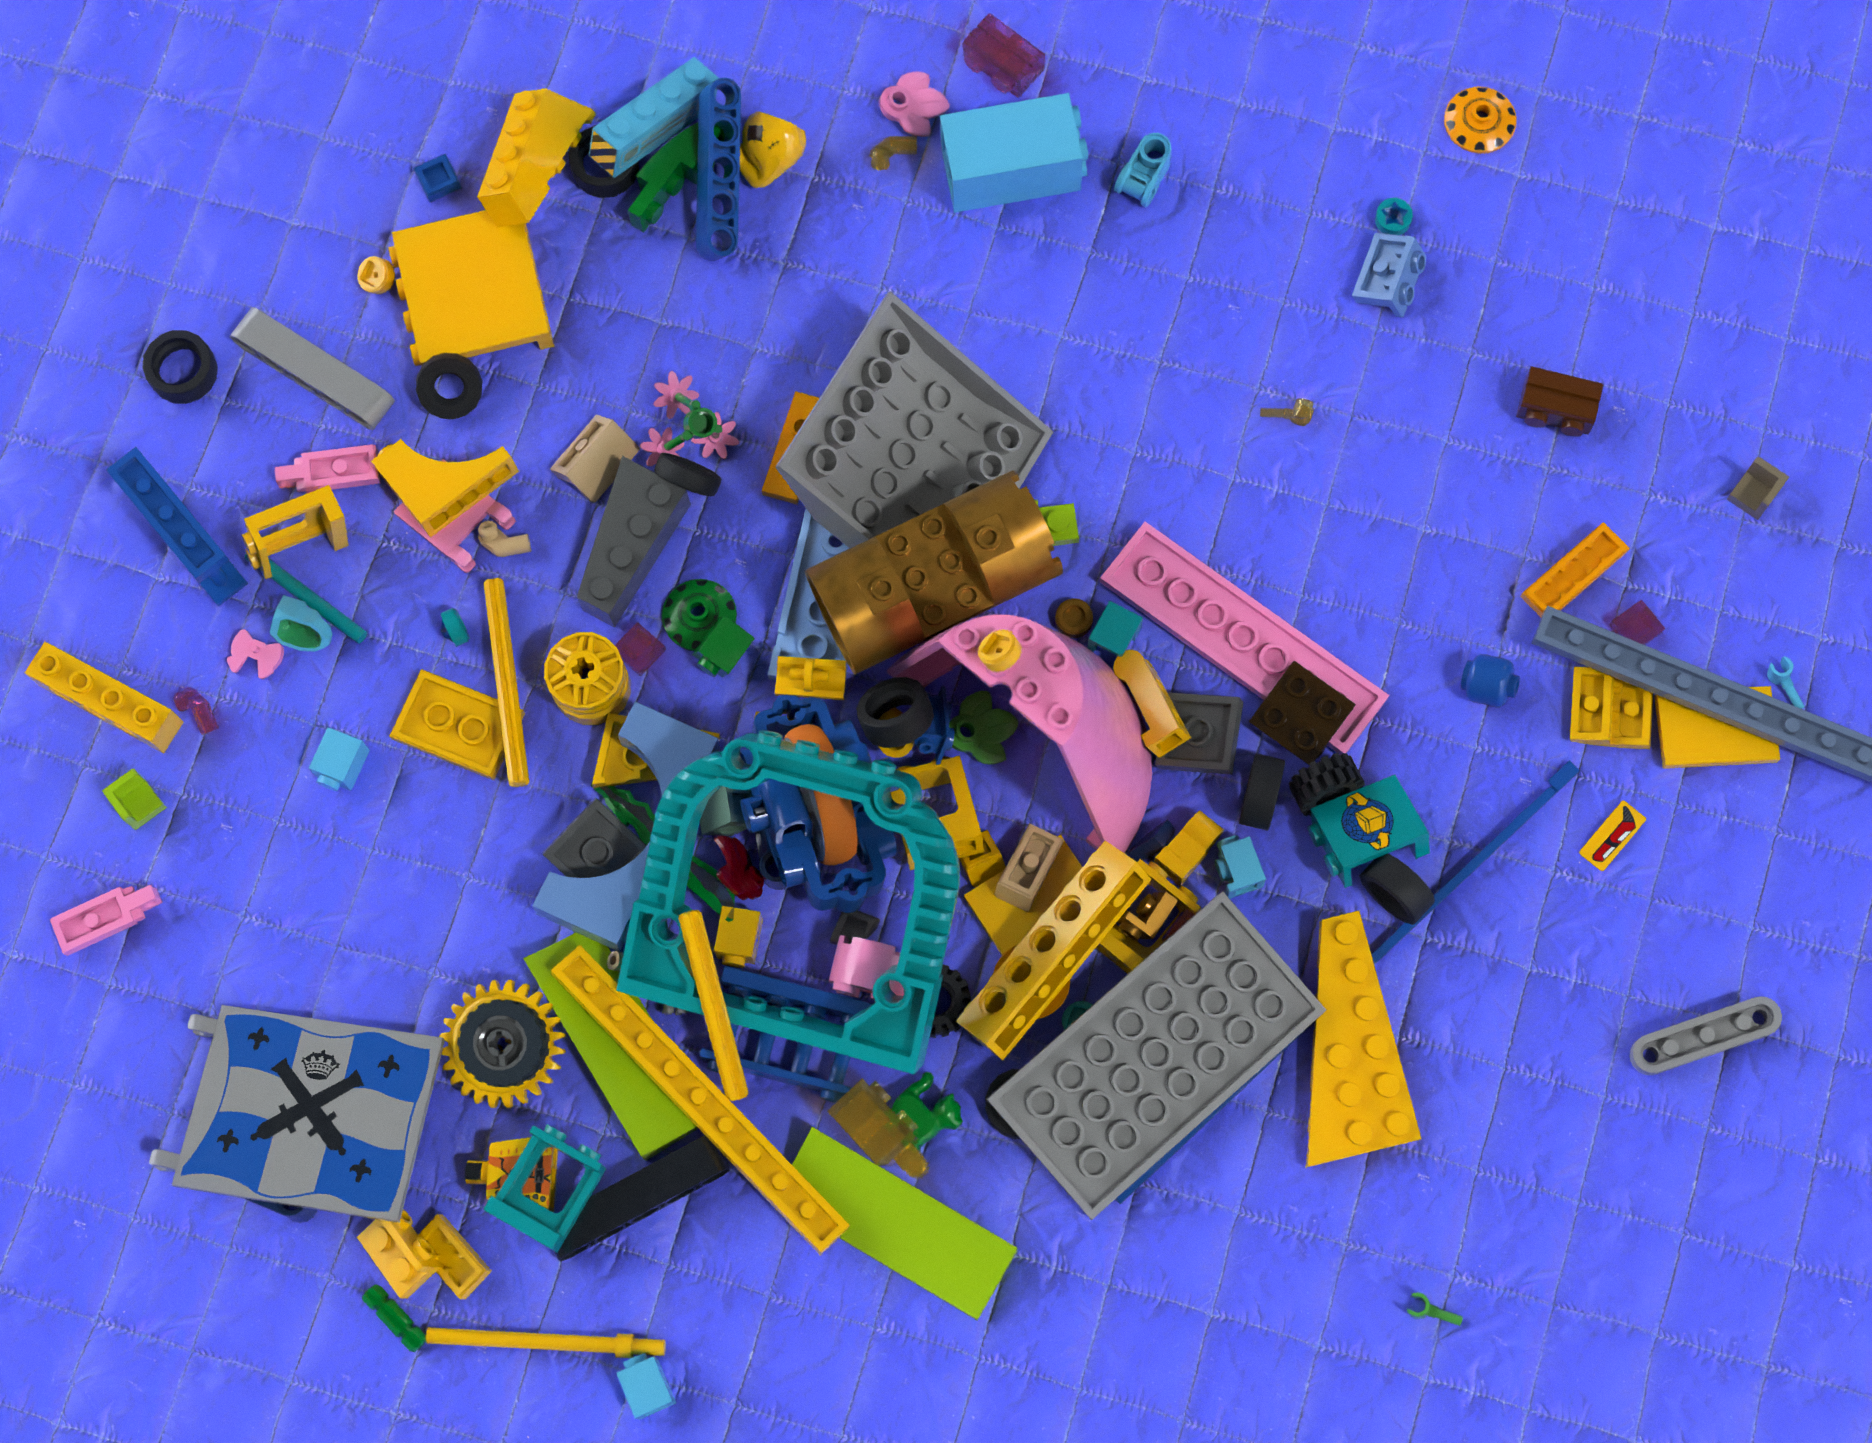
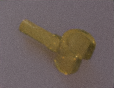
[1260,398,1314,426]

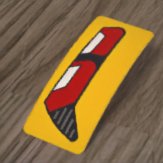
[1579,800,1646,871]

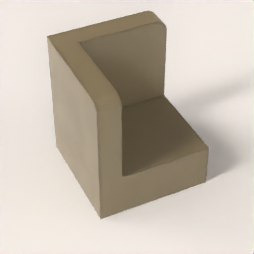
[1727,457,1789,520]

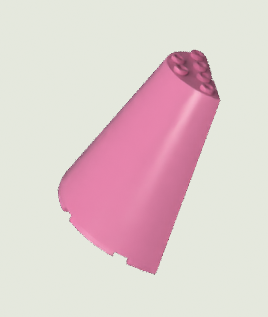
[887,615,1152,853]

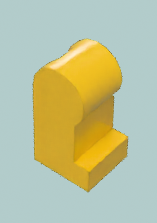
[1154,810,1224,887]

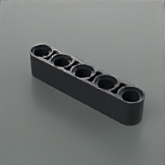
[554,1136,731,1262]

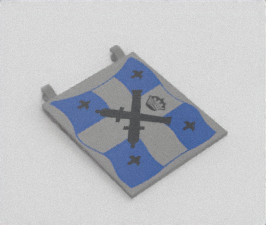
[149,1005,445,1223]

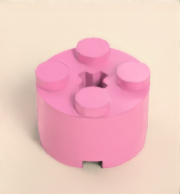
[828,935,904,1002]

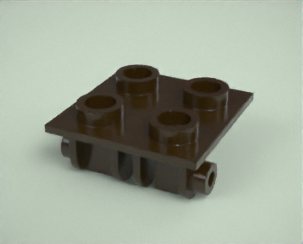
[1249,661,1356,766]

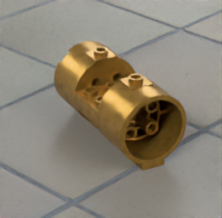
[805,470,1063,674]

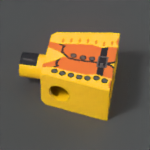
[465,1137,558,1213]

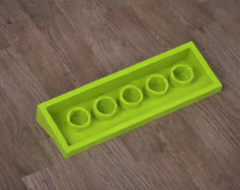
[523,932,698,1161]
[792,1127,1018,1321]

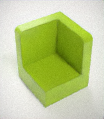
[102,768,167,830]

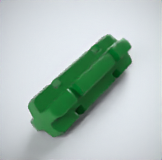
[362,1284,426,1352]

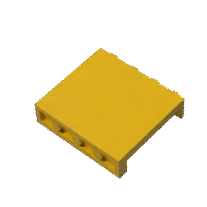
[389,210,555,366]

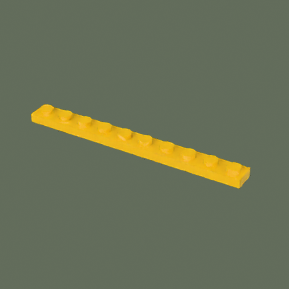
[551,945,850,1256]

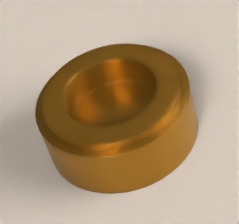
[1055,599,1093,638]

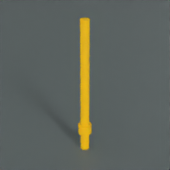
[426,1327,666,1358]

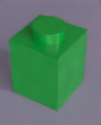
[692,616,755,677]

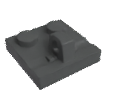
[1155,693,1243,775]
[542,797,647,878]

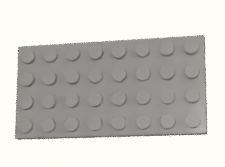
[987,891,1326,1220]

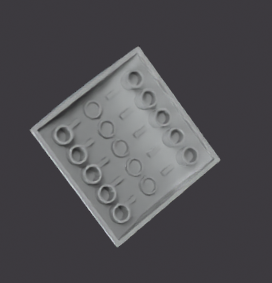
[775,291,1053,548]

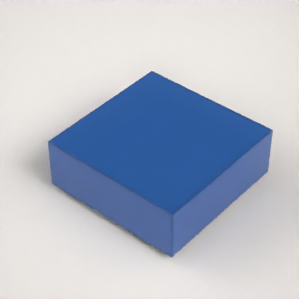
[413,153,462,203]

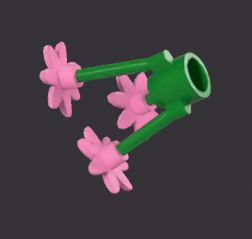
[640,371,739,466]

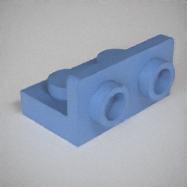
[1352,233,1426,318]

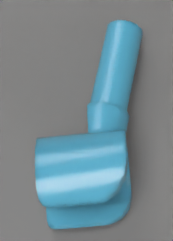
[1767,656,1805,709]

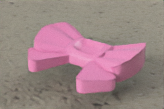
[227,629,284,680]

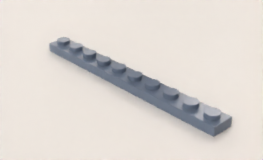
[1532,606,1872,783]

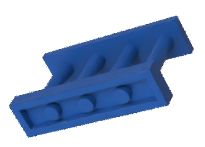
[106,447,248,606]
[699,966,873,1104]

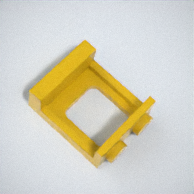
[241,485,349,580]
[890,755,984,870]
[1096,859,1201,974]

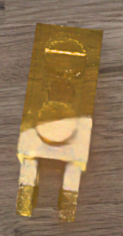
[827,1078,930,1179]

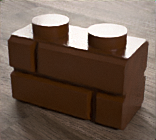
[1516,366,1604,436]

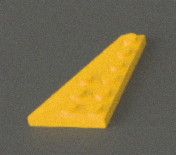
[1305,911,1422,1168]

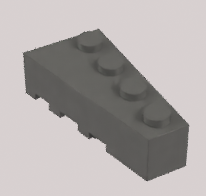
[577,456,691,628]

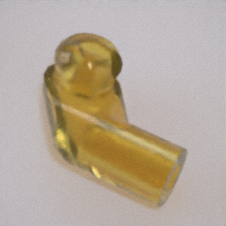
[869,136,917,170]

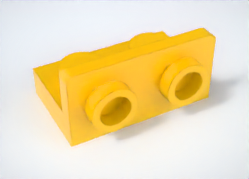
[357,1209,441,1299]

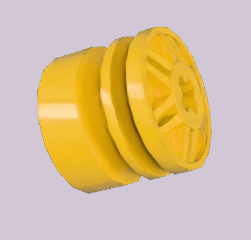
[544,632,631,725]

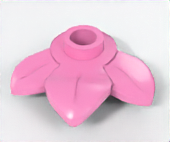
[879,72,950,137]

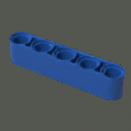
[696,77,741,261]

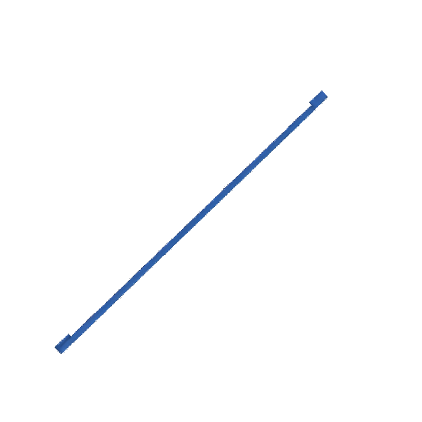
[1115,760,1580,1205]

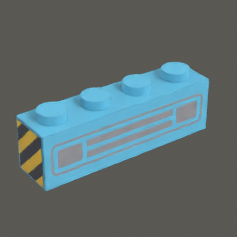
[589,57,719,178]

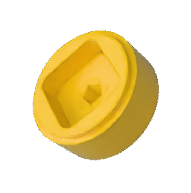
[357,256,395,294]
[978,629,1022,672]

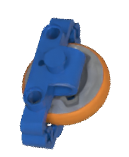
[740,695,899,913]

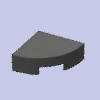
[830,910,880,945]

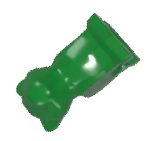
[879,1072,963,1156]

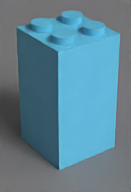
[940,93,1088,213]

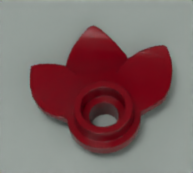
[714,835,764,900]

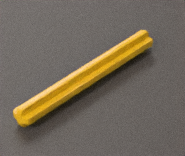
[678,910,748,1101]

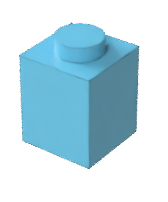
[309,727,370,791]
[617,1353,676,1420]

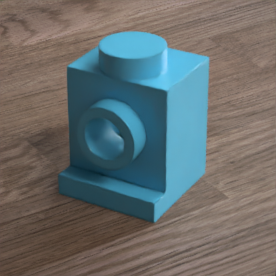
[1215,835,1266,899]

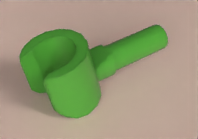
[1407,1292,1463,1326]

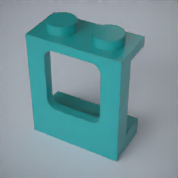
[483,1124,606,1253]

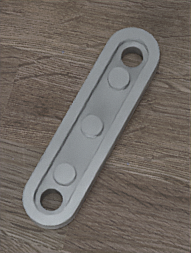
[1630,996,1782,1075]

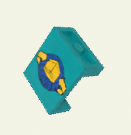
[1308,774,1430,888]

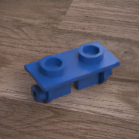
[911,686,954,765]

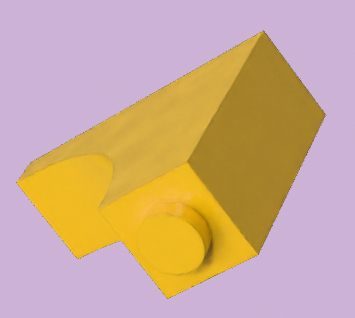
[371,439,519,538]

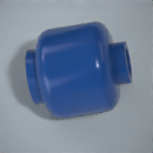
[1461,654,1520,708]

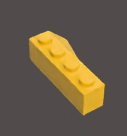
[477,88,596,227]

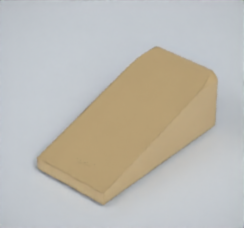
[994,823,1064,912]

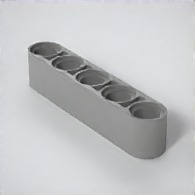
[230,307,395,430]

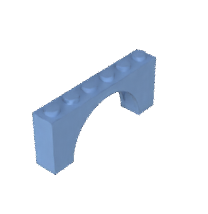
[532,702,720,952]

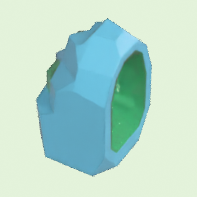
[270,595,333,652]

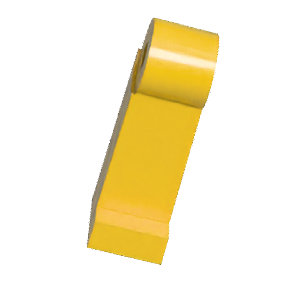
[1113,650,1191,758]

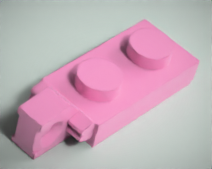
[275,444,381,493]
[50,885,163,956]

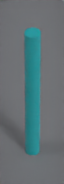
[244,554,368,644]

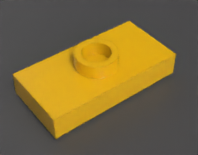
[418,1214,492,1299]

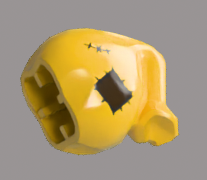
[740,111,806,188]

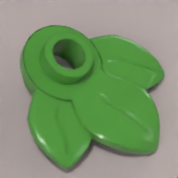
[949,691,1019,765]

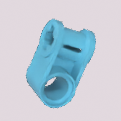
[1114,133,1171,207]

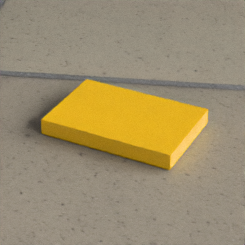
[389,669,525,781]
[1654,686,1780,769]
[964,834,1082,956]

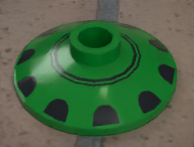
[662,579,737,651]

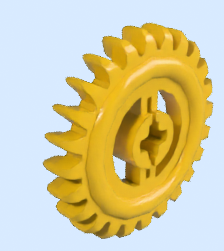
[439,980,566,1108]

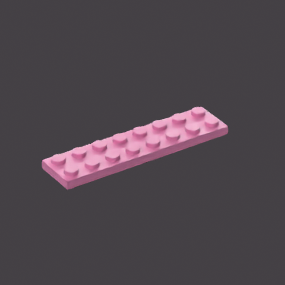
[1100,522,1389,755]

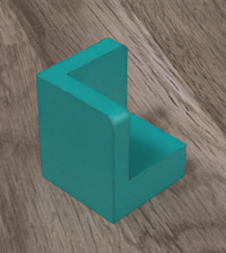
[1087,601,1143,657]

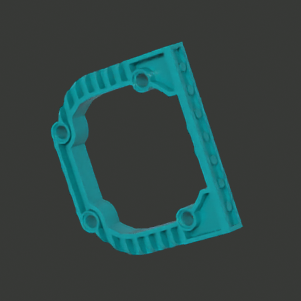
[616,730,960,1075]

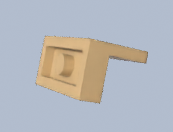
[550,414,640,502]

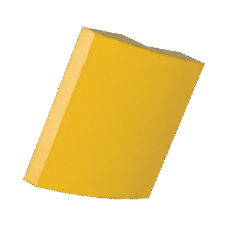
[1570,667,1653,749]

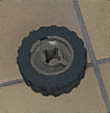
[457,999,550,1087]

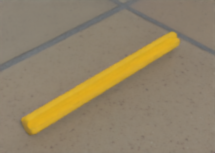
[483,578,529,787]

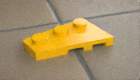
[592,713,720,788]

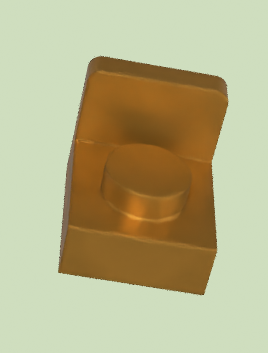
[1117,891,1178,941]

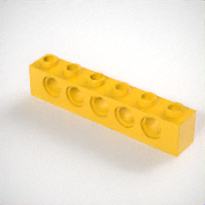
[956,840,1152,1060]

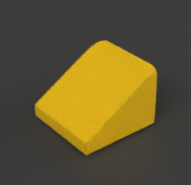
[959,830,1006,887]

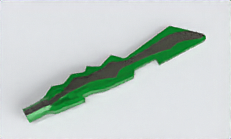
[591,783,735,922]

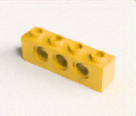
[25,642,184,754]

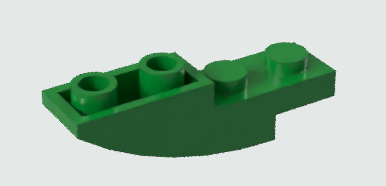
[628,122,725,233]

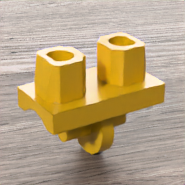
[774,656,847,700]

